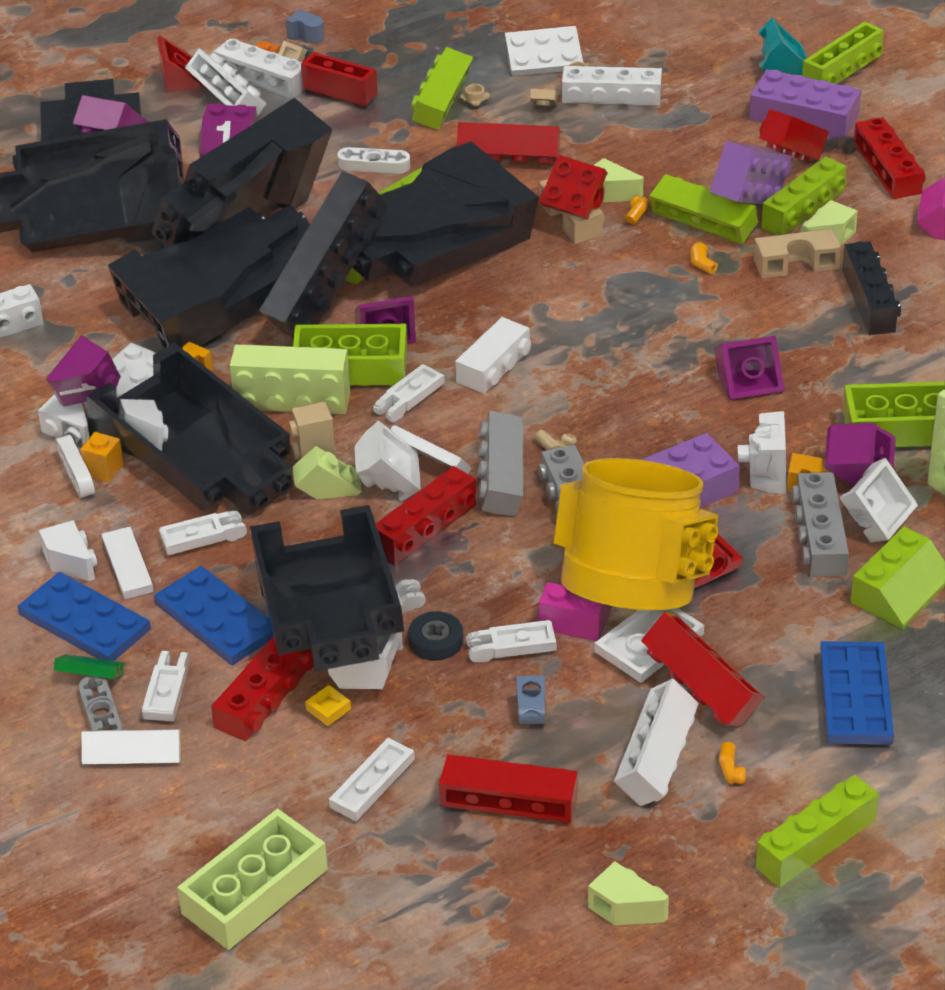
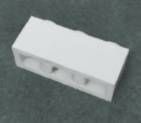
[455,317,531,394]

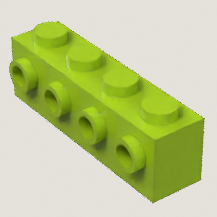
[802,21,884,84]
[410,47,473,130]
[761,156,847,236]
[649,174,758,245]
[756,775,879,888]

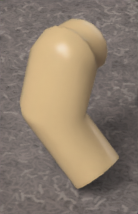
[534,430,577,451]

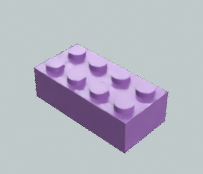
[749,70,861,141]
[710,141,792,204]
[641,433,740,508]

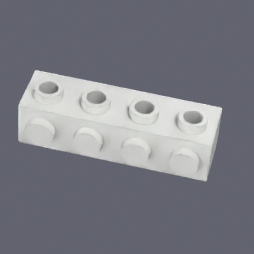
[213,38,305,99]
[185,48,267,117]
[562,66,662,105]
[0,284,44,338]
[614,678,699,807]

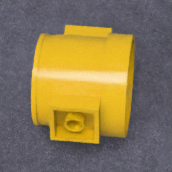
[554,458,719,610]

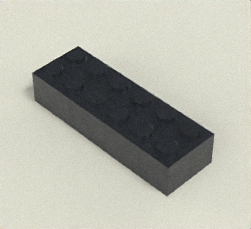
[259,170,389,337]

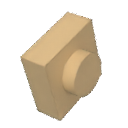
[278,41,307,62]
[530,88,558,108]

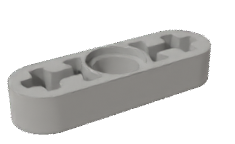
[79,676,123,731]

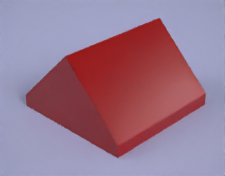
[157,35,203,93]

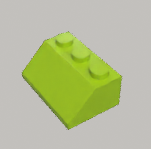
[850,526,945,629]

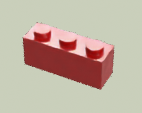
[301,52,378,106]

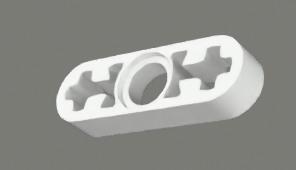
[337,147,410,174]
[55,434,95,498]

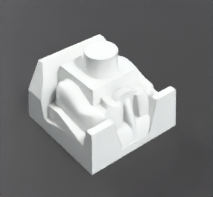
[738,411,786,494]
[355,420,421,502]
[840,458,918,543]
[328,632,403,689]

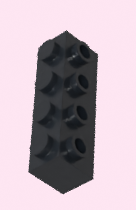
[842,241,901,335]

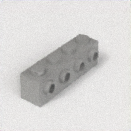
[477,410,523,517]
[538,445,584,514]
[791,472,849,577]

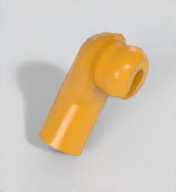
[625,195,649,225]
[690,242,718,275]
[718,742,746,785]

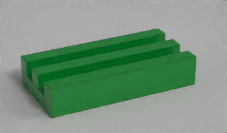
[54,654,125,679]

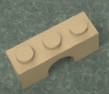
[539,179,605,244]
[754,229,841,278]

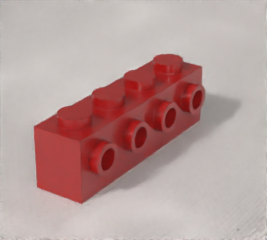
[759,109,829,162]
[854,117,926,200]
[456,122,561,165]
[375,466,476,566]
[641,612,765,727]
[211,636,314,742]
[439,754,578,823]

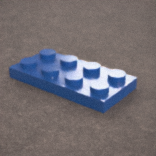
[154,565,273,666]
[17,571,151,661]
[820,641,894,744]

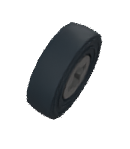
[408,611,464,661]

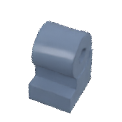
[286,9,324,43]
[516,675,545,725]

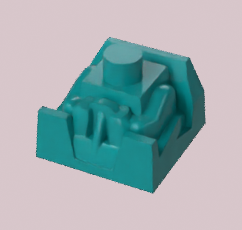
[758,17,808,75]

